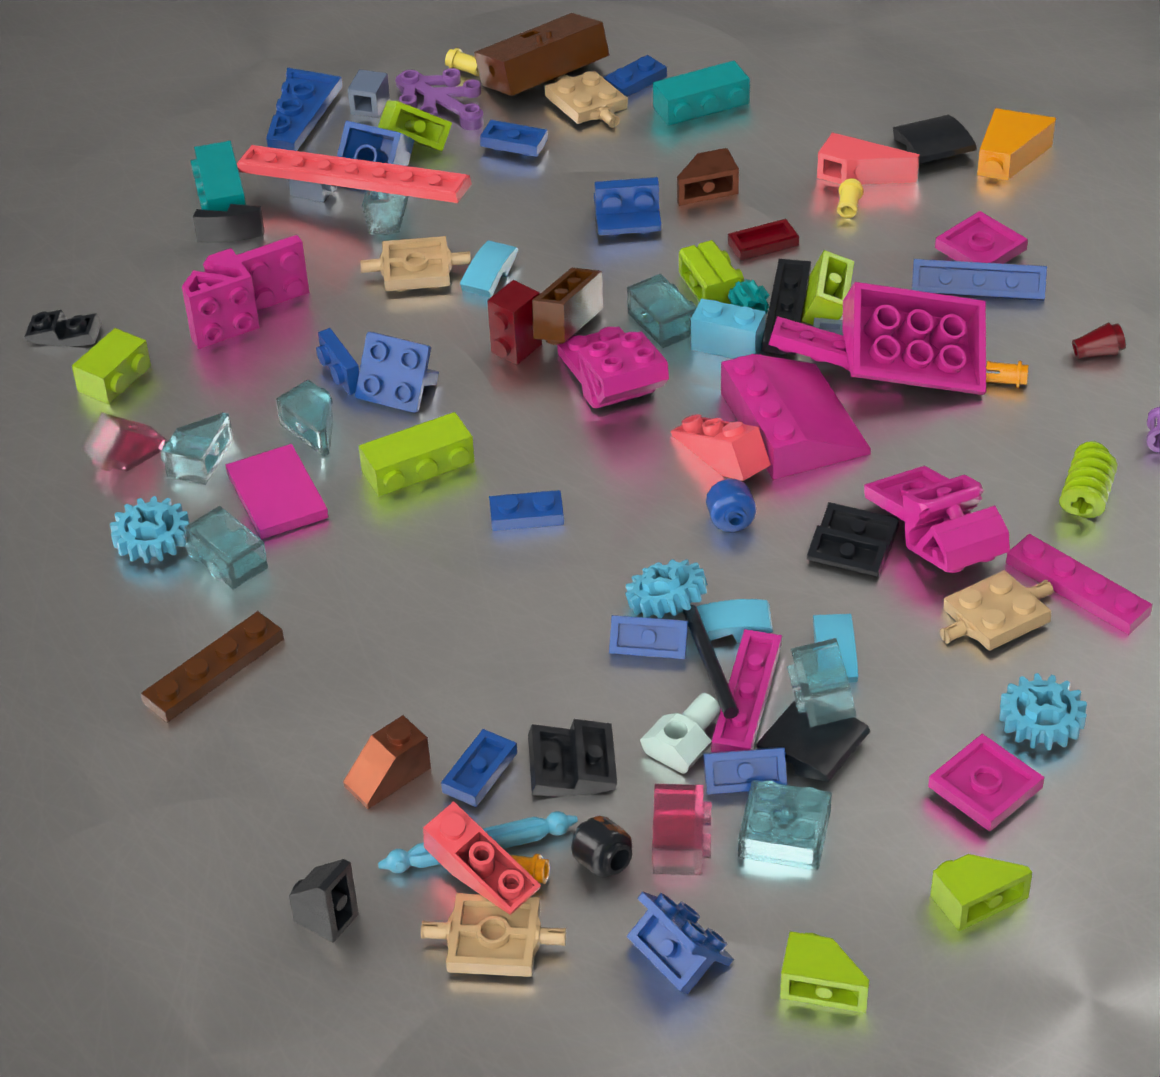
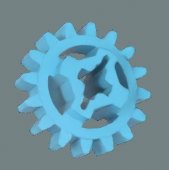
[110,496,191,563]
[625,559,708,619]
[999,673,1087,750]

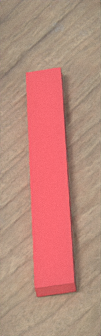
[237,145,472,203]

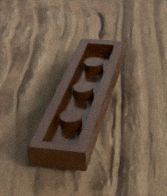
[141,611,284,723]

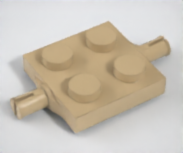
[545,71,628,128]
[360,236,471,291]
[940,570,1053,651]
[421,893,566,977]

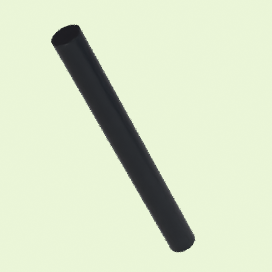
[683,605,739,719]

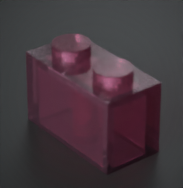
[652,784,712,875]

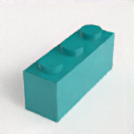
[653,60,750,126]
[190,141,246,211]

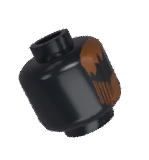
[571,816,633,878]

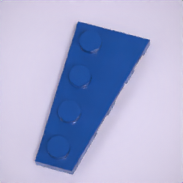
[266,68,343,151]

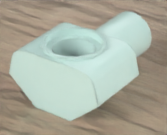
[640,693,721,774]

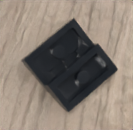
[893,114,977,163]
[807,502,899,577]
[756,696,870,782]
[528,719,617,797]

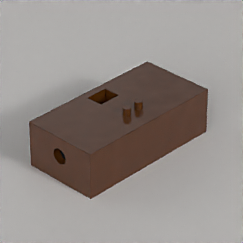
[474,13,610,96]

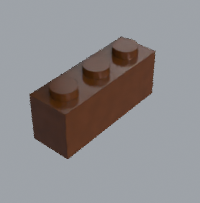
[532,267,603,345]

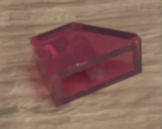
[83,412,170,472]

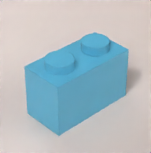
[691,298,766,359]

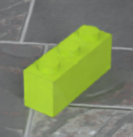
[358,412,475,497]

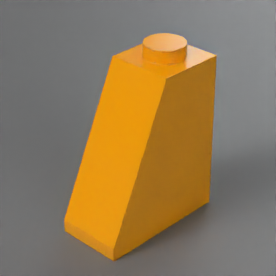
[977,108,1056,180]

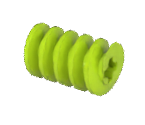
[1059,441,1118,518]

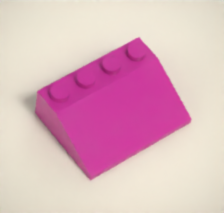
[842,282,986,395]
[721,354,871,480]

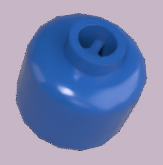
[706,479,757,532]

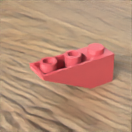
[817,132,920,185]
[671,414,771,481]
[423,801,541,915]

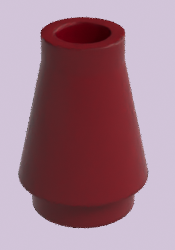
[1072,322,1126,359]

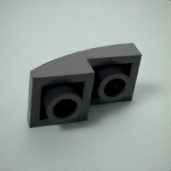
[193,204,265,243]
[24,310,102,347]

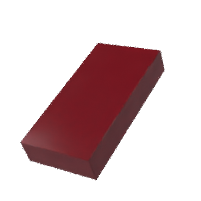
[728,219,799,261]

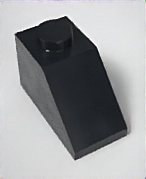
[289,859,359,943]

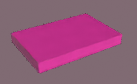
[225,444,329,540]

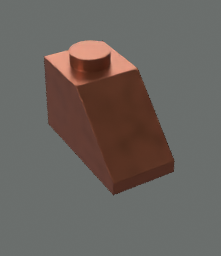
[677,148,739,206]
[343,715,431,809]

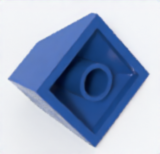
[337,120,415,194]

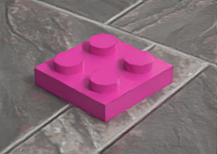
[935,211,1028,264]
[928,734,1045,832]

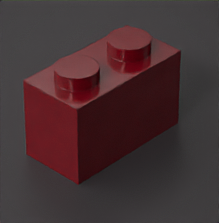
[487,280,542,365]

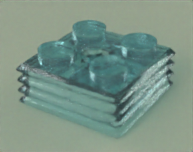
[738,780,832,870]

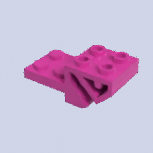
[182,235,310,349]
[557,326,669,408]
[864,465,1010,573]

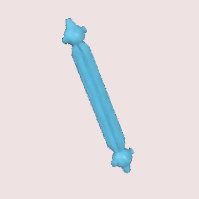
[378,811,578,873]

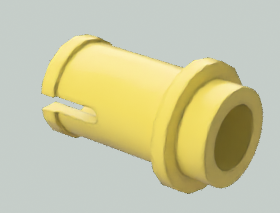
[445,48,479,76]
[837,178,864,218]

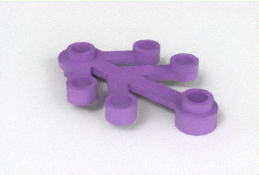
[395,68,484,130]

